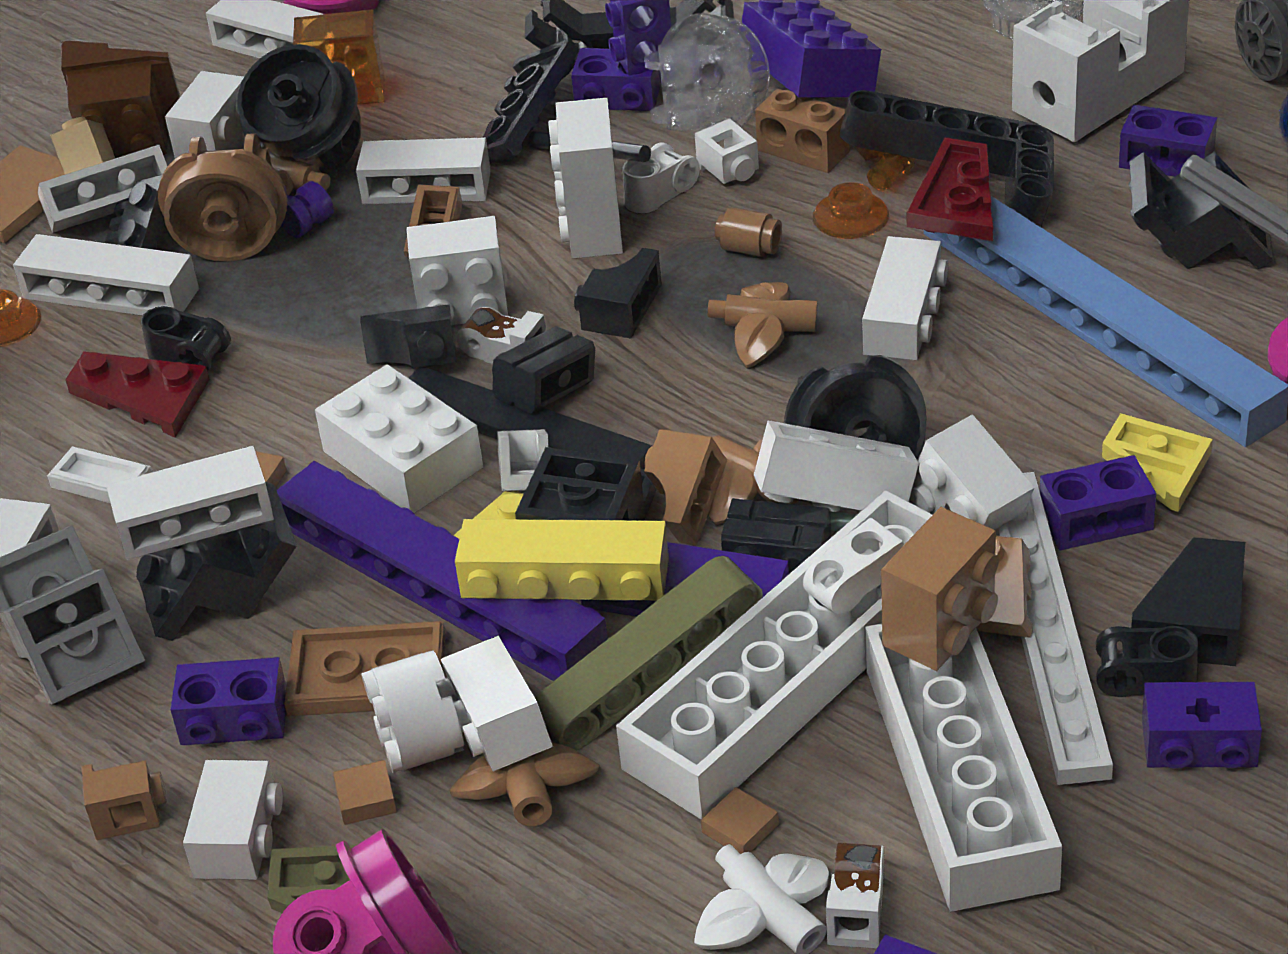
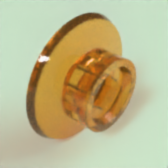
[812,182,889,239]
[0,289,41,347]

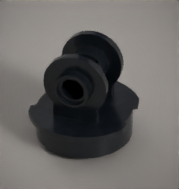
[237,44,361,168]
[784,355,927,459]

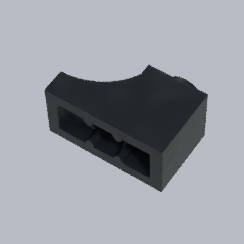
[574,248,662,339]
[360,304,456,368]

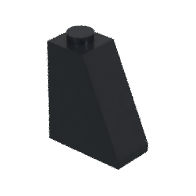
[1131,537,1246,666]

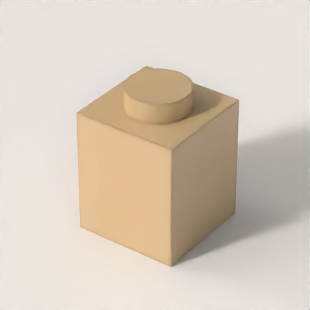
[50,117,115,175]

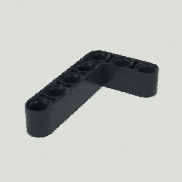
[840,90,1054,227]

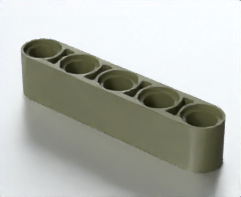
[535,556,763,751]

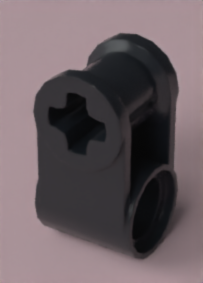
[141,306,231,371]
[1095,626,1198,697]

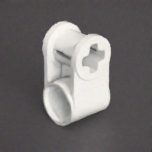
[622,142,700,213]

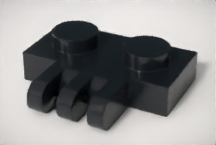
[105,175,164,250]

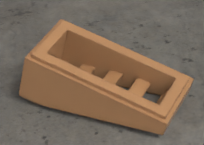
[404,185,463,257]

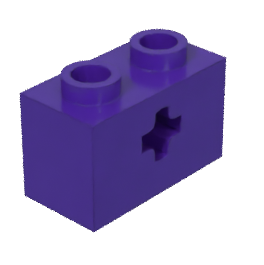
[1142,682,1262,768]

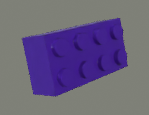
[738,0,882,97]

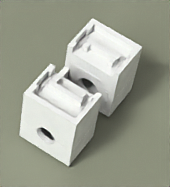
[1012,0,1189,142]

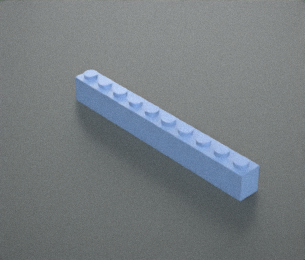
[924,196,1288,448]

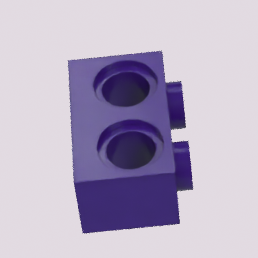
[605,0,674,76]
[571,48,662,111]
[1119,104,1217,177]
[1040,455,1156,551]
[170,657,287,745]

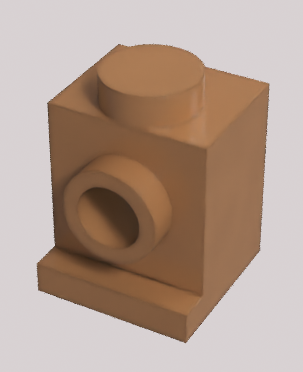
[81,760,167,840]

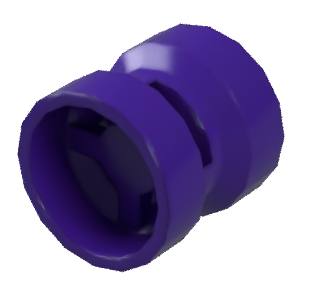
[281,181,334,238]

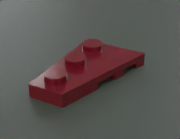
[906,138,993,242]
[65,351,210,438]

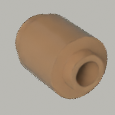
[715,207,782,257]

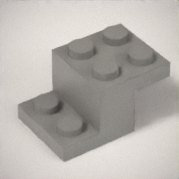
[0,525,145,704]

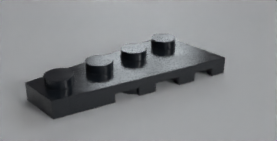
[483,38,579,164]

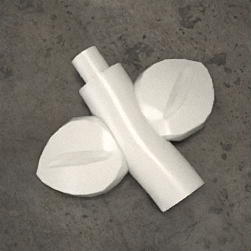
[694,844,829,954]

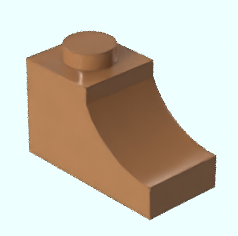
[644,429,727,545]

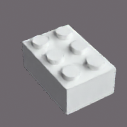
[548,98,623,259]
[315,364,483,513]

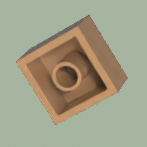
[881,507,999,671]

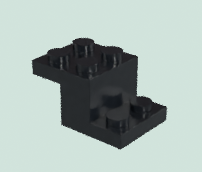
[1129,152,1273,269]
[515,447,657,521]
[136,481,297,641]

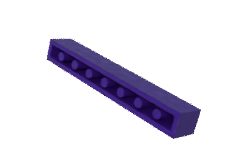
[277,461,608,681]

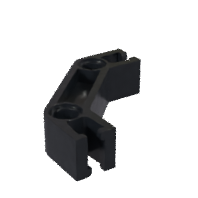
[525,0,734,69]

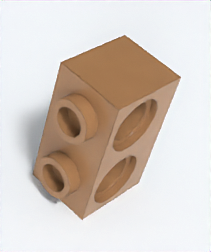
[755,88,850,173]

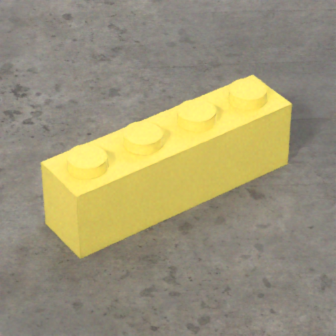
[455,519,669,601]

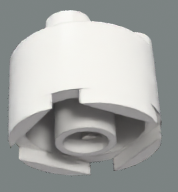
[361,650,464,773]

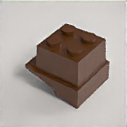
[61,40,181,159]

